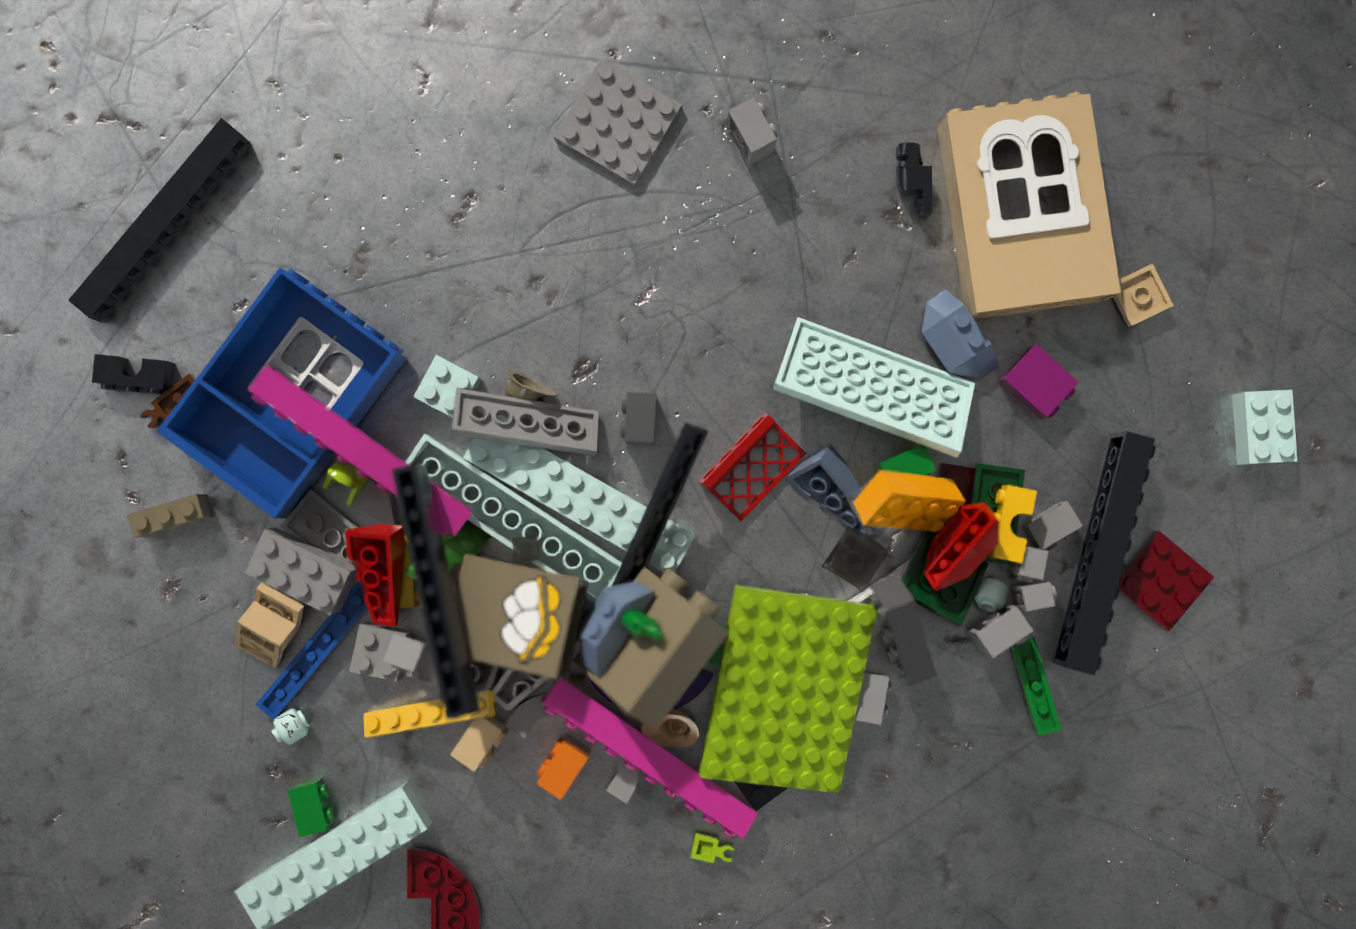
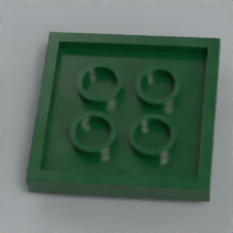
[901,531,989,627]

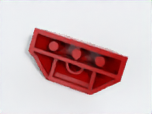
[923,503,999,591]

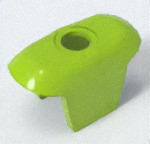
[323,460,373,506]

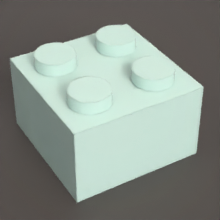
[414,355,482,418]

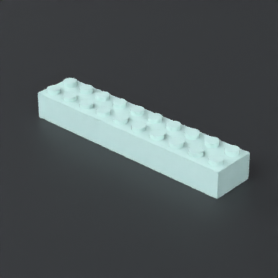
[406,434,622,603]
[463,438,696,572]

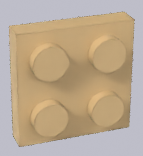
[1113,264,1174,327]

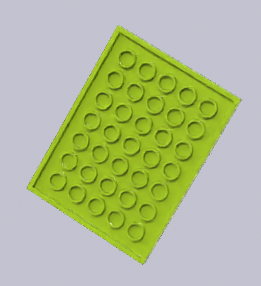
[699,585,877,793]

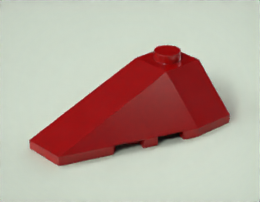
[345,524,405,627]

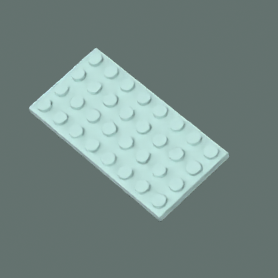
[773,317,975,457]

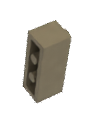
[127,494,213,538]

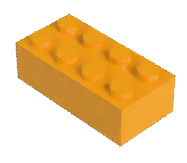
[853,470,965,532]

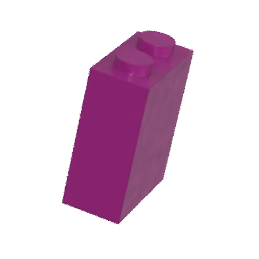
[998,344,1078,419]

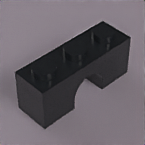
[92,354,175,395]

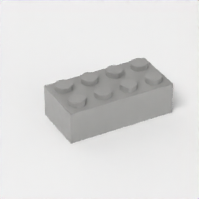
[245,528,357,615]

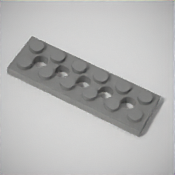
[451,388,599,456]

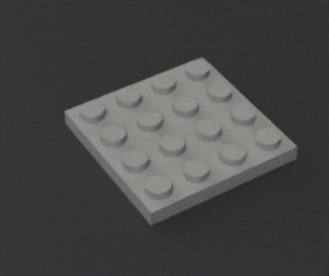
[554,58,682,187]

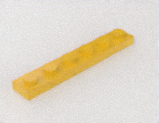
[364,690,495,738]

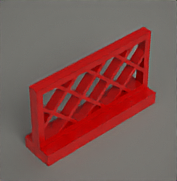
[699,413,807,521]

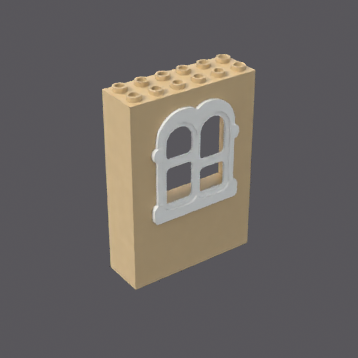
[937,92,1121,319]

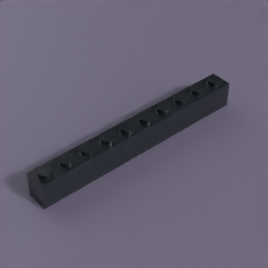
[68,118,251,322]
[392,463,481,721]

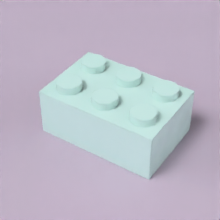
[1232,390,1297,465]

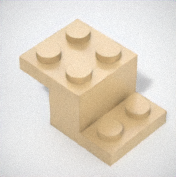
[234,582,304,669]

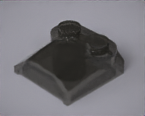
[821,526,888,592]

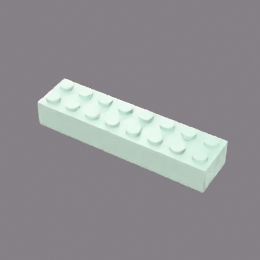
[235,782,433,929]

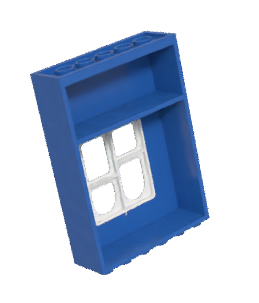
[157,267,407,519]

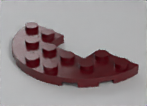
[407,847,481,929]

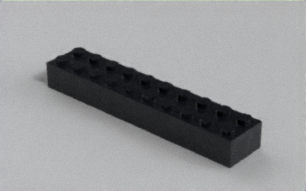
[1052,431,1156,676]

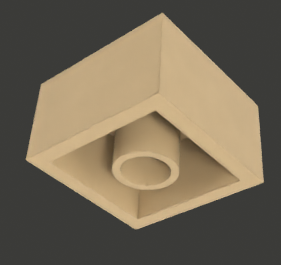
[450,714,508,772]

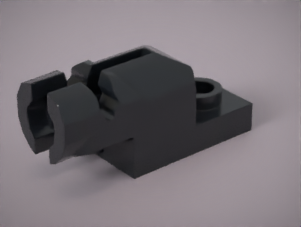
[896,142,933,218]

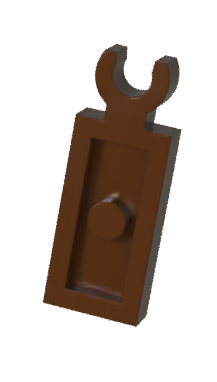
[140,374,196,428]

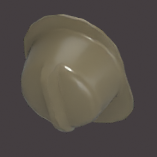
[505,369,557,401]

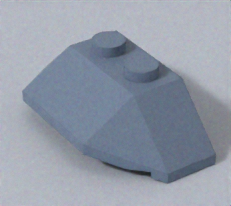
[921,289,999,380]
[577,581,655,678]

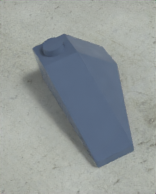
[787,444,881,538]

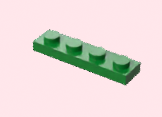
[1011,636,1062,736]

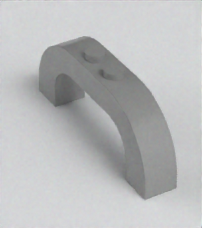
[504,692,640,804]

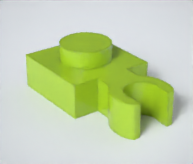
[690,832,734,863]

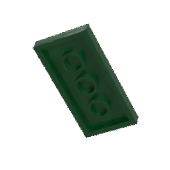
[970,463,1025,565]

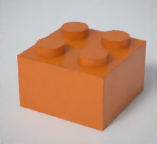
[536,734,591,800]

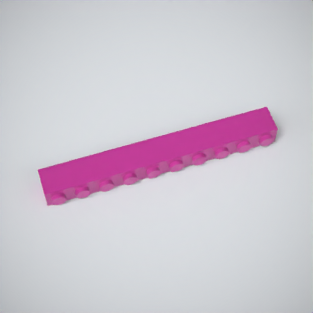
[248,365,473,536]
[540,679,758,839]

